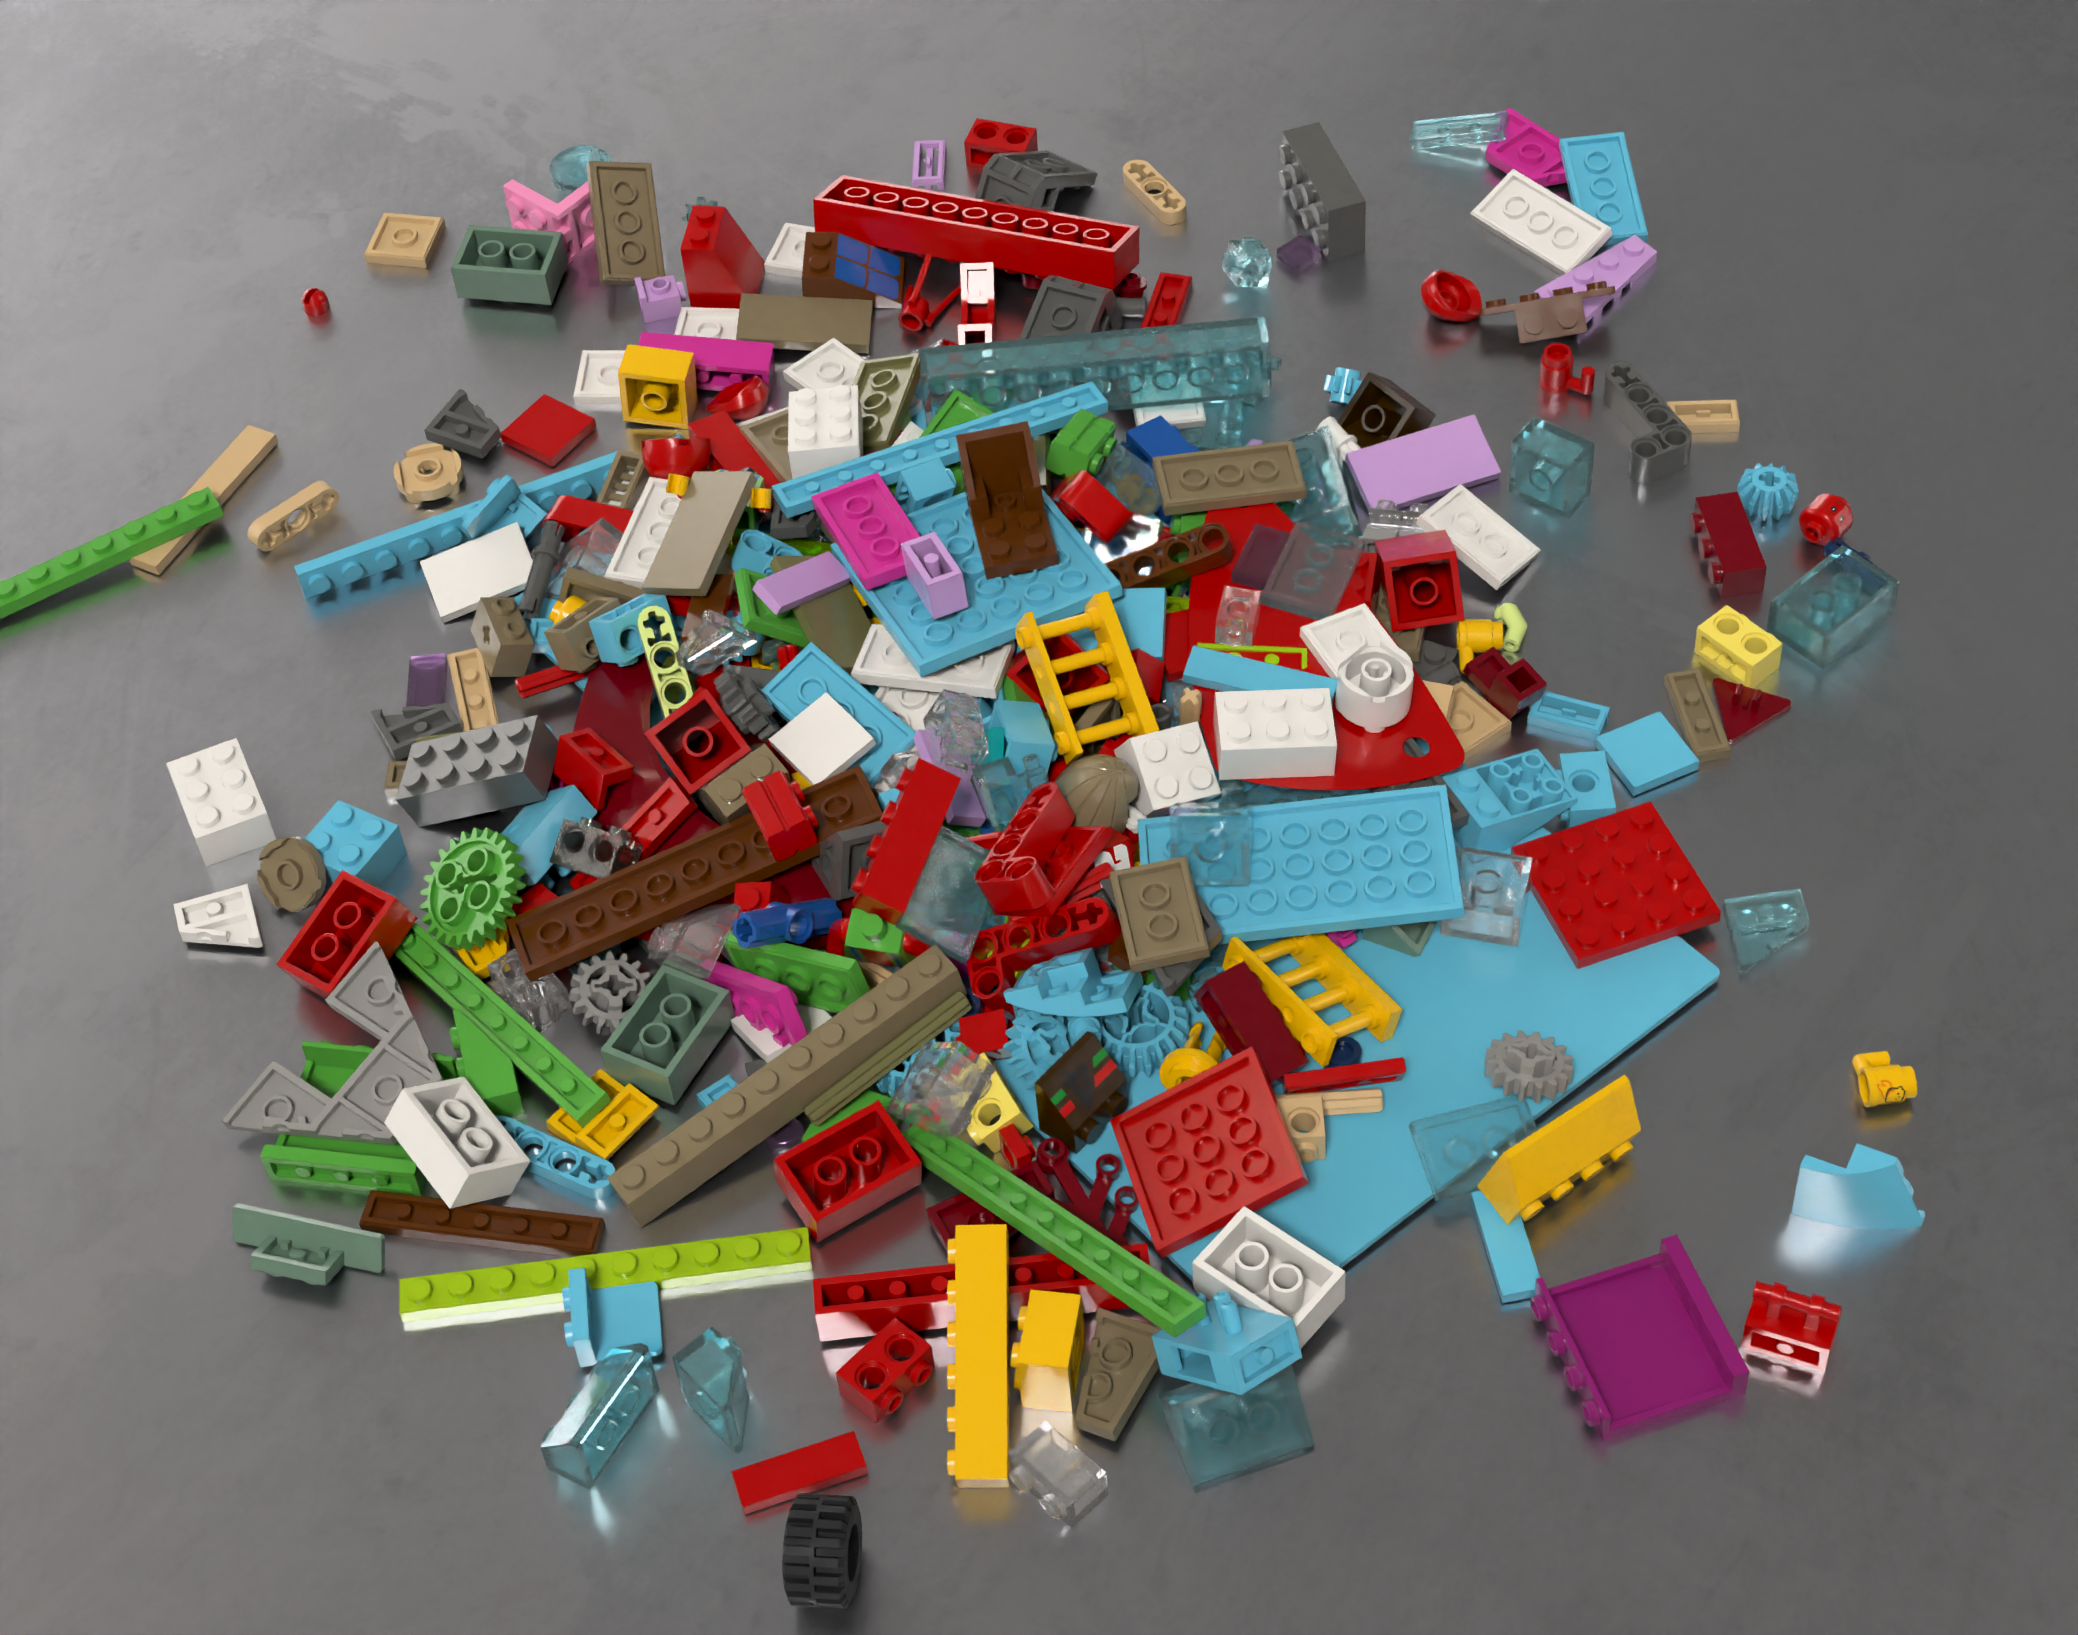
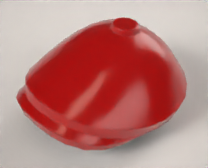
[1421,270,1482,322]
[706,375,769,421]

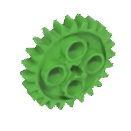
[419,828,526,951]

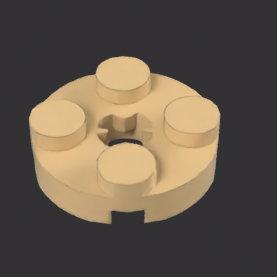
[393,443,464,504]

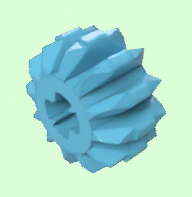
[1737,462,1799,521]

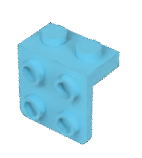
[461,474,547,542]
[562,1268,663,1367]

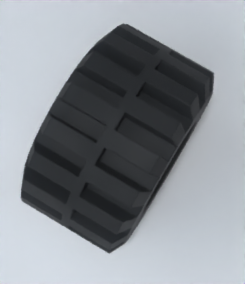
[782,1493,862,1609]

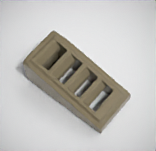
[596,450,651,510]

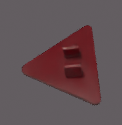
[1712,678,1791,742]

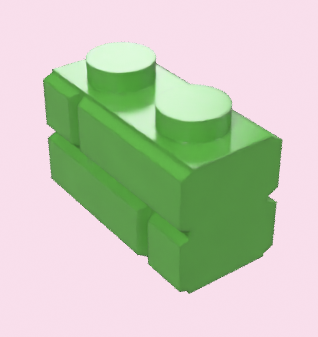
[1045,409,1117,477]

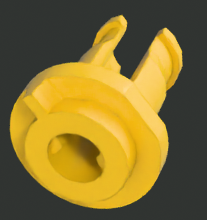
[1159,1021,1226,1090]

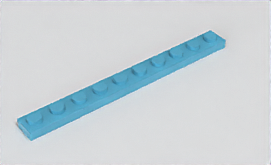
[772,381,1108,518]
[294,451,617,599]

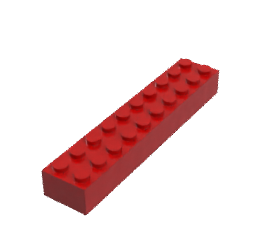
[813,175,1140,289]

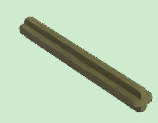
[803,991,972,1126]

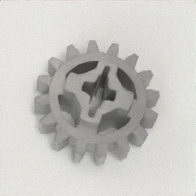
[568,951,651,1034]
[1484,1030,1574,1103]

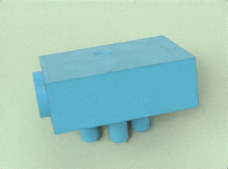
[501,785,597,890]
[1152,1291,1302,1395]

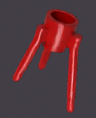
[898,254,961,331]

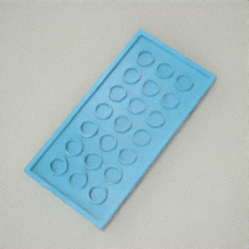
[1137,784,1464,945]

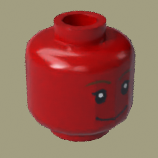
[1799,493,1853,547]

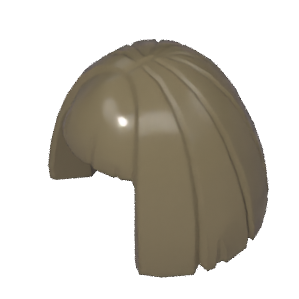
[1055,754,1139,834]

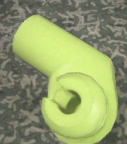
[1494,602,1528,652]

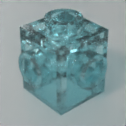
[1222,237,1272,288]

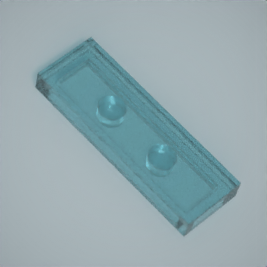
[1409,111,1509,150]

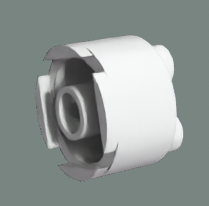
[1335,642,1414,733]

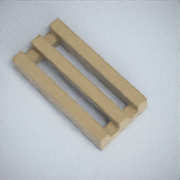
[1667,399,1740,434]

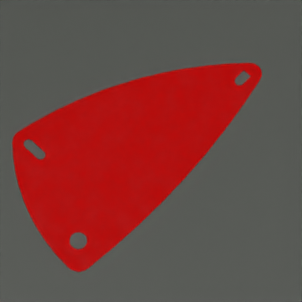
[1188,503,1465,791]

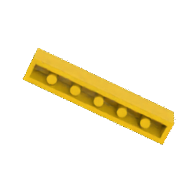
[947,1224,1010,1488]

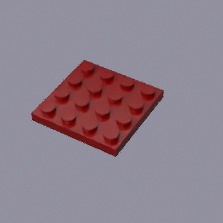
[1511,801,1721,969]
[1110,1047,1309,1257]

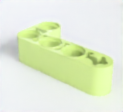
[637,606,693,719]

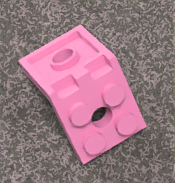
[503,179,595,265]

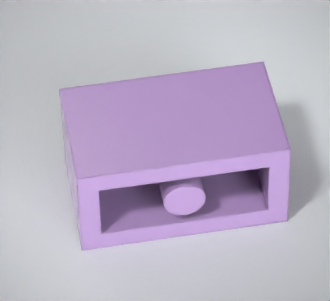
[901,532,968,620]

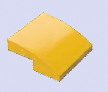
[546,1069,659,1160]

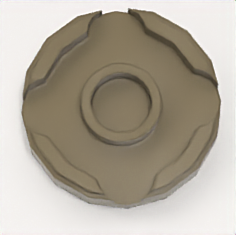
[257,836,326,912]

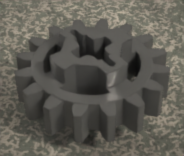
[713,668,781,743]

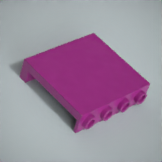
[1531,1234,1750,1441]

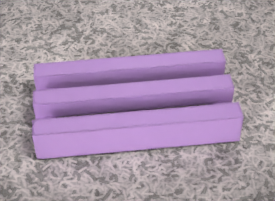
[912,140,947,190]

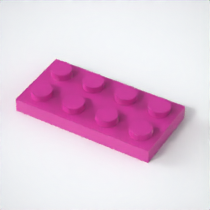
[811,472,920,591]

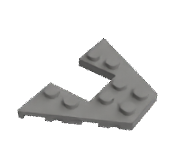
[221,941,444,1145]

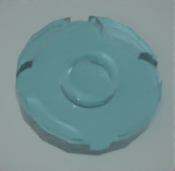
[549,145,611,193]

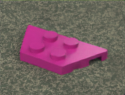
[1486,107,1567,187]

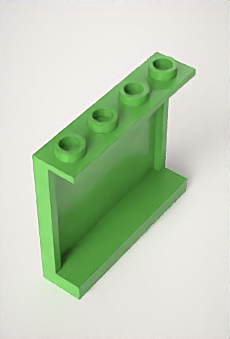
[260,1041,459,1196]

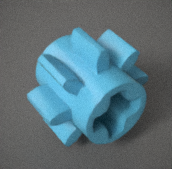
[1323,367,1362,406]

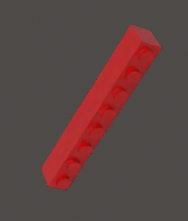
[813,1243,1150,1341]

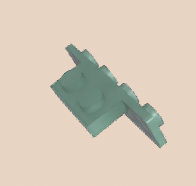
[232,1203,385,1286]

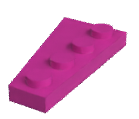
[696,958,808,1048]

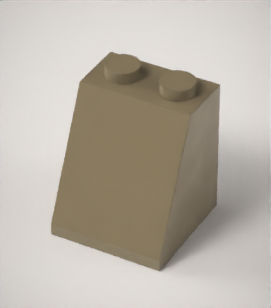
[693,743,791,825]

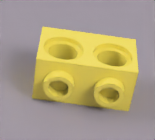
[1694,605,1783,688]
[944,1052,1034,1154]

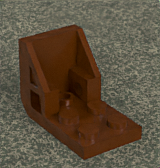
[956,421,1059,580]

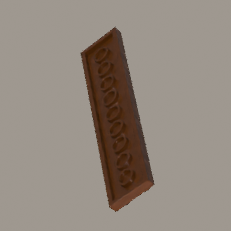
[506,765,883,983]

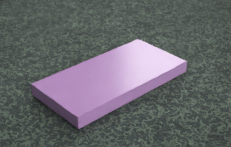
[1345,414,1501,518]

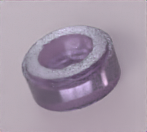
[765,1118,805,1156]

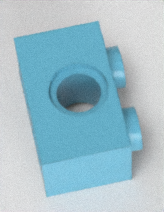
[1554,750,1616,829]

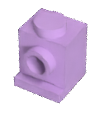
[634,275,687,323]

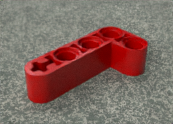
[1049,470,1133,544]
[974,782,1075,912]
[965,897,1121,1011]

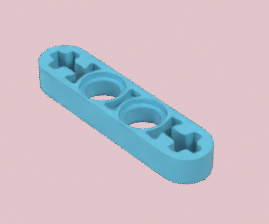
[496,1115,616,1200]

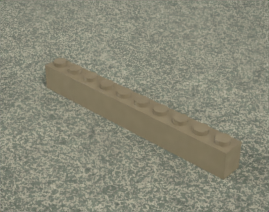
[607,944,967,1228]

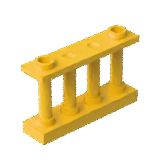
[1015,591,1160,765]
[1222,933,1403,1067]

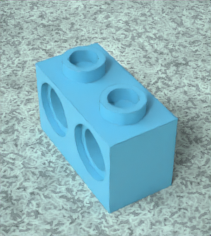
[894,457,956,515]
[589,594,677,667]

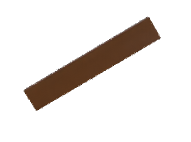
[359,1190,605,1257]

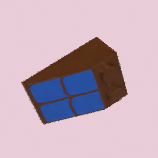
[802,232,905,309]

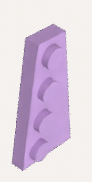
[1534,235,1657,336]

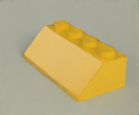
[1477,1074,1641,1225]

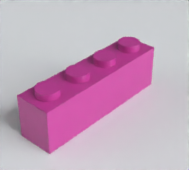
[638,332,775,394]

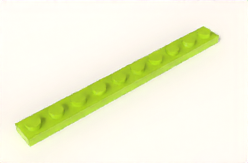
[399,1227,813,1322]

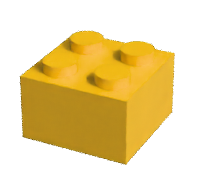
[618,344,698,429]
[1011,1289,1085,1413]

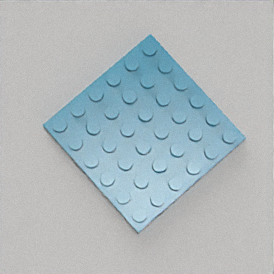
[830,489,1123,677]

